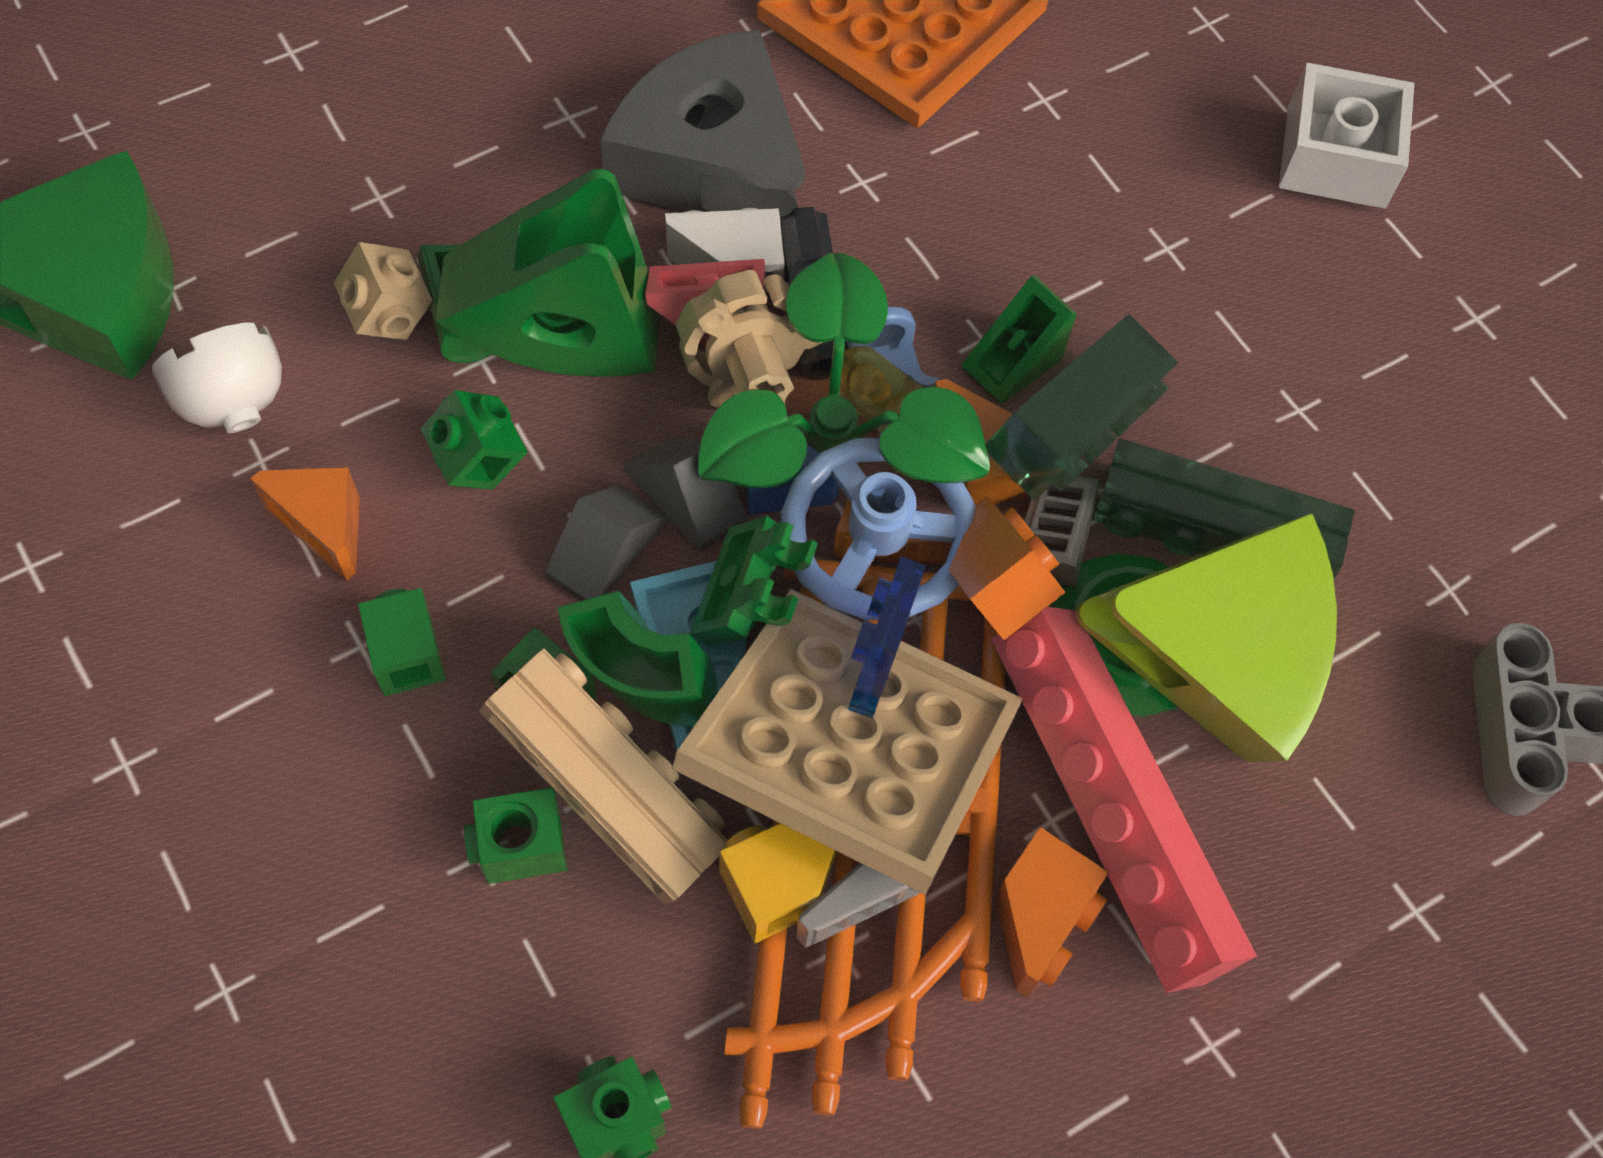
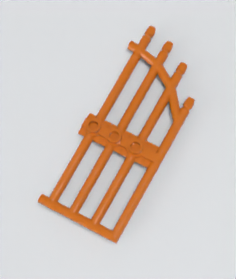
[724,559,1006,1129]

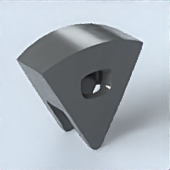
[600,30,805,217]

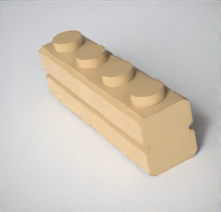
[479,648,728,904]

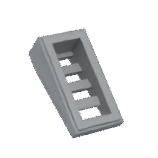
[1024,471,1099,588]
[796,863,933,948]

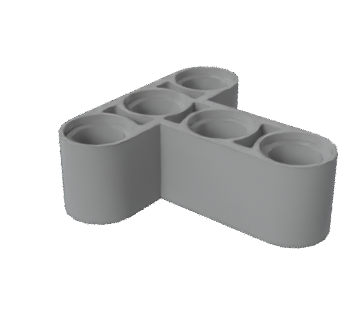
[1472,623,1603,816]

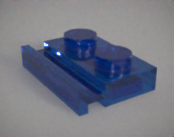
[847,557,926,719]

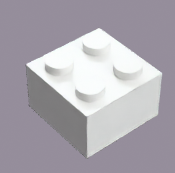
[1279,63,1415,209]

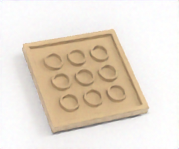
[672,589,1023,895]

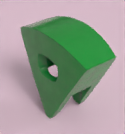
[0,151,174,380]
[435,169,660,377]

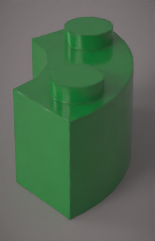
[557,591,718,726]

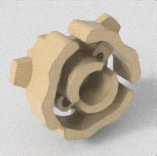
[675,270,821,407]

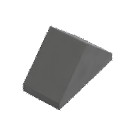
[624,438,747,552]
[545,485,668,601]

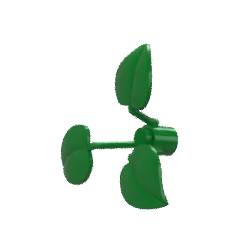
[698,253,990,488]

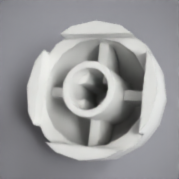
[152,322,282,433]

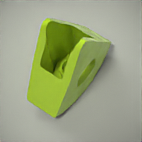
[1076,514,1337,763]

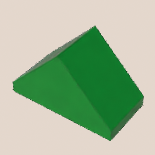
[961,275,1077,403]

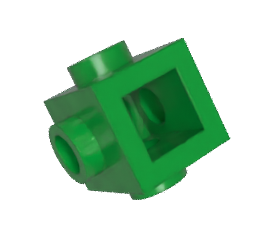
[420,390,528,490]
[553,1056,672,1158]

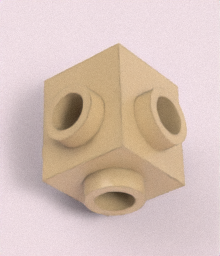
[334,242,432,340]

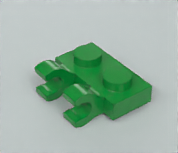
[690,516,818,647]

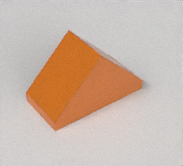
[250,467,360,581]

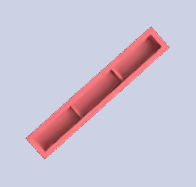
[991,607,1257,993]

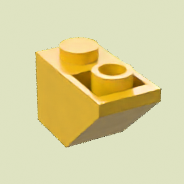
[719,823,837,944]

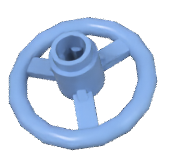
[781,437,976,621]

